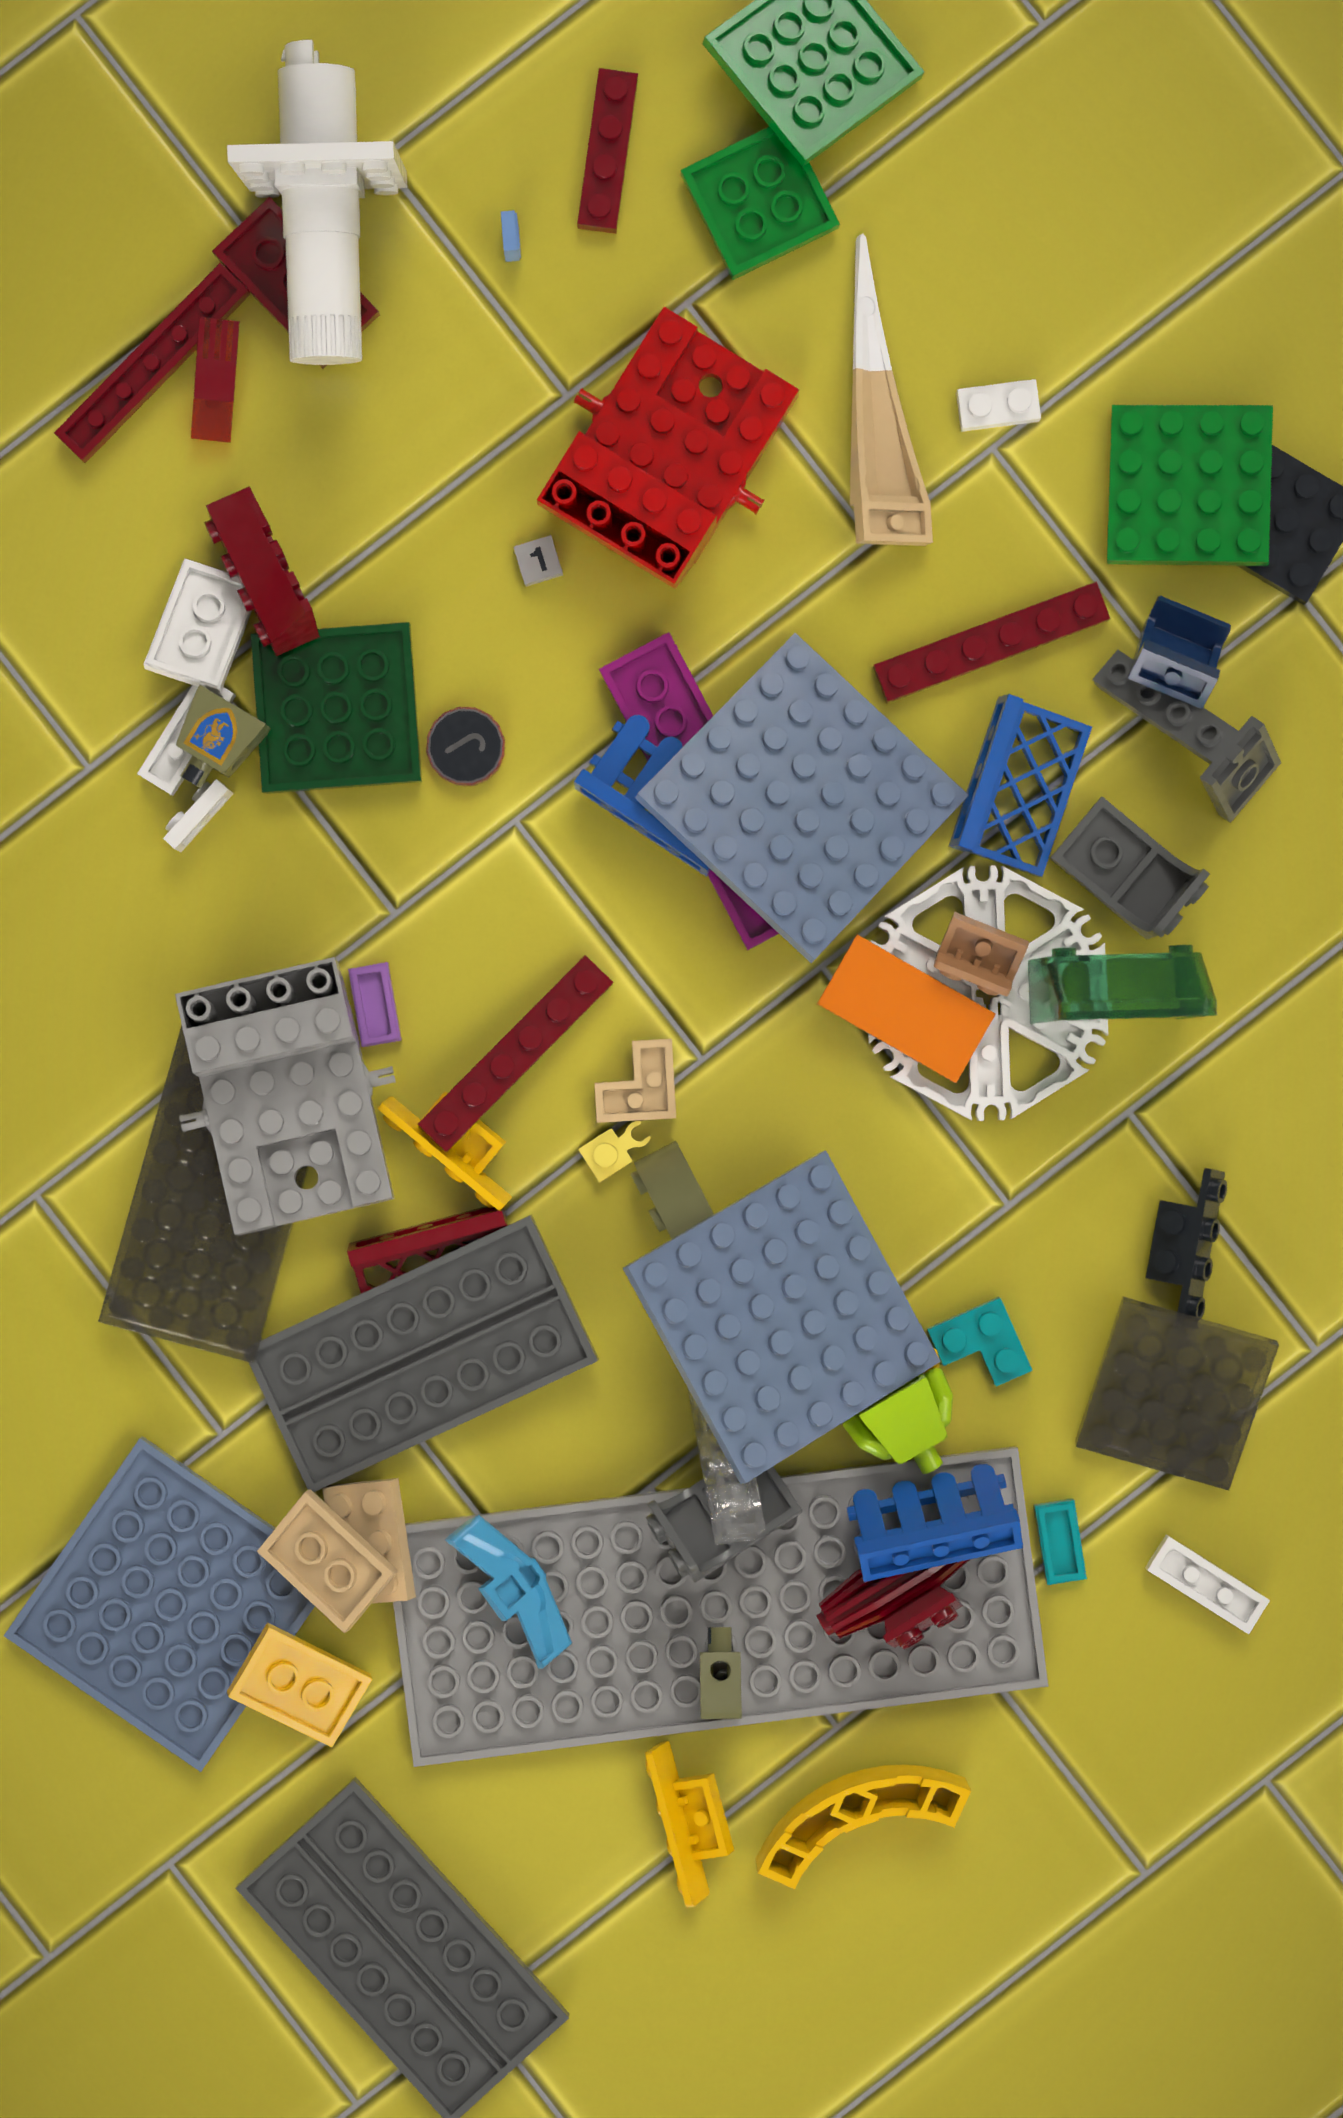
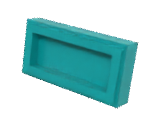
[1034,1498,1087,1585]

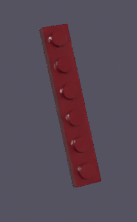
[54,263,250,463]
[873,582,1111,704]
[417,955,614,1153]

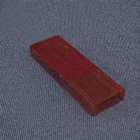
[190,317,240,443]

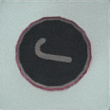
[426,707,505,787]

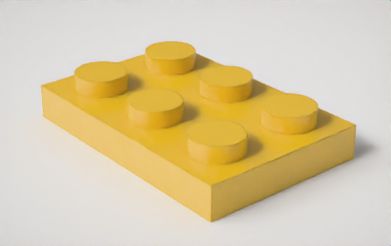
[227,1622,372,1747]

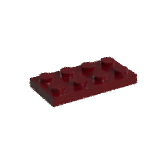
[212,196,380,369]

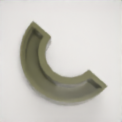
[631,1141,714,1239]

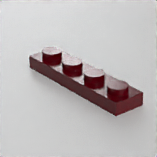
[577,68,638,234]

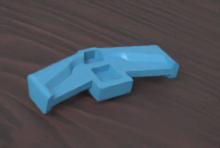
[445,1515,572,1669]

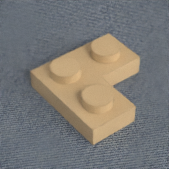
[595,1039,676,1123]

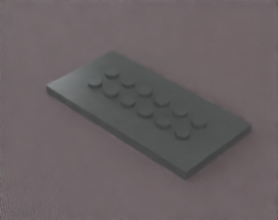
[243,1214,599,1492]
[235,1777,570,2118]

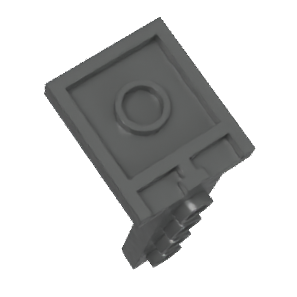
[1092,650,1281,823]

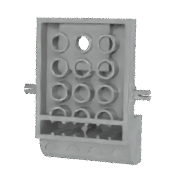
[175,957,396,1236]

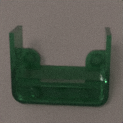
[1028,945,1217,1024]

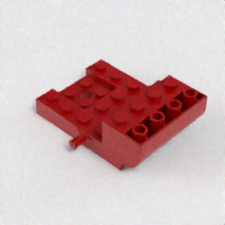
[537,307,800,589]

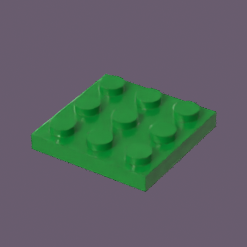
[681,127,840,280]

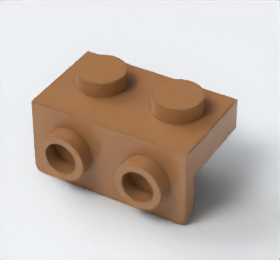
[934,912,1029,996]

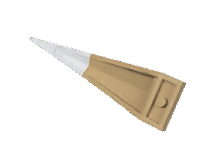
[850,233,933,546]

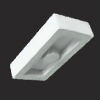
[956,379,1041,432]
[163,779,234,852]

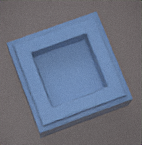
[501,210,521,262]

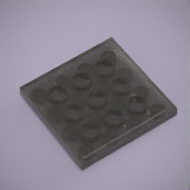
[1075,1296,1279,1491]

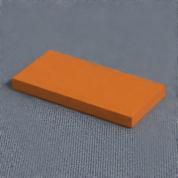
[817,934,996,1083]

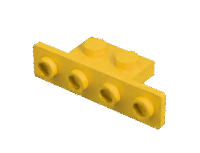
[378,1091,512,1210]
[645,1741,735,1908]

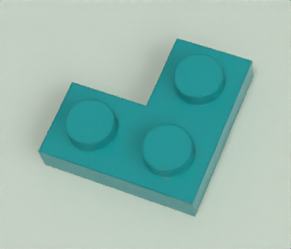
[926,1297,1033,1387]

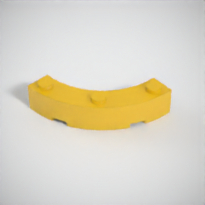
[755,1765,971,1889]

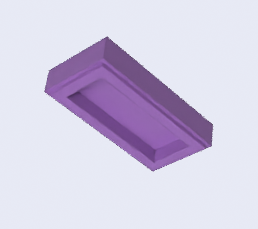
[348,962,402,1047]

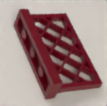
[347,1206,508,1294]

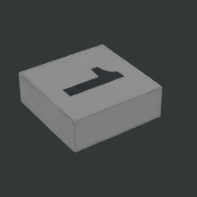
[513,535,563,587]

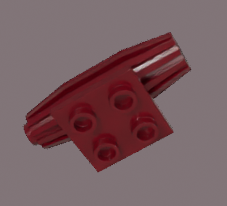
[816,1559,971,1650]

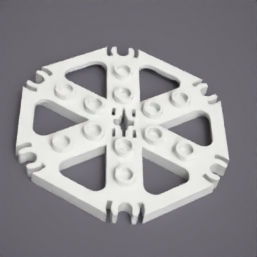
[868,865,1108,1121]

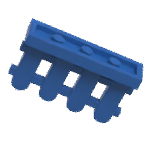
[574,715,711,877]
[846,1464,1023,1582]

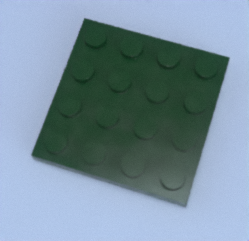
[251,622,422,794]

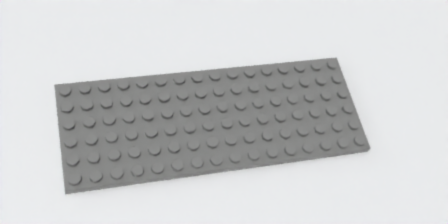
[393,1446,1048,1767]

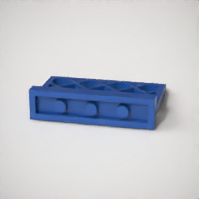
[948,694,1092,877]

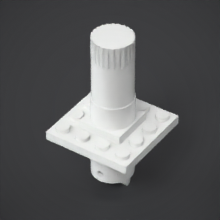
[227,40,407,365]

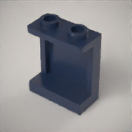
[1128,596,1231,709]

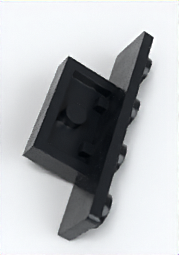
[1145,1168,1227,1328]

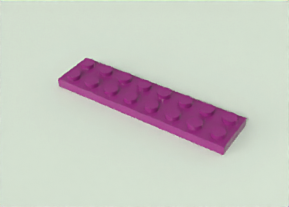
[599,632,779,951]

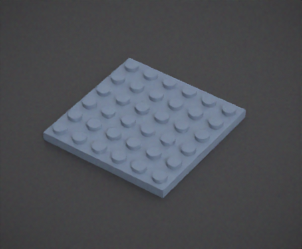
[635,633,969,963]
[623,1151,941,1484]
[4,1436,315,1772]

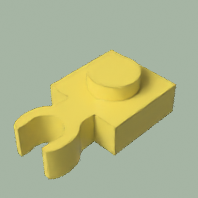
[578,1120,651,1183]

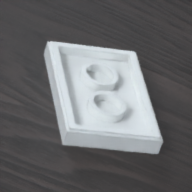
[143,558,252,694]

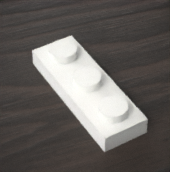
[137,685,236,796]
[1145,1535,1270,1634]

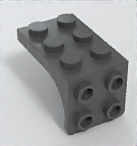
[1049,797,1210,940]
[645,1462,802,1583]

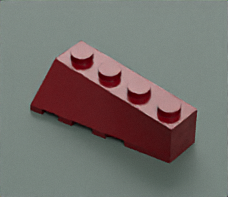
[204,486,320,656]

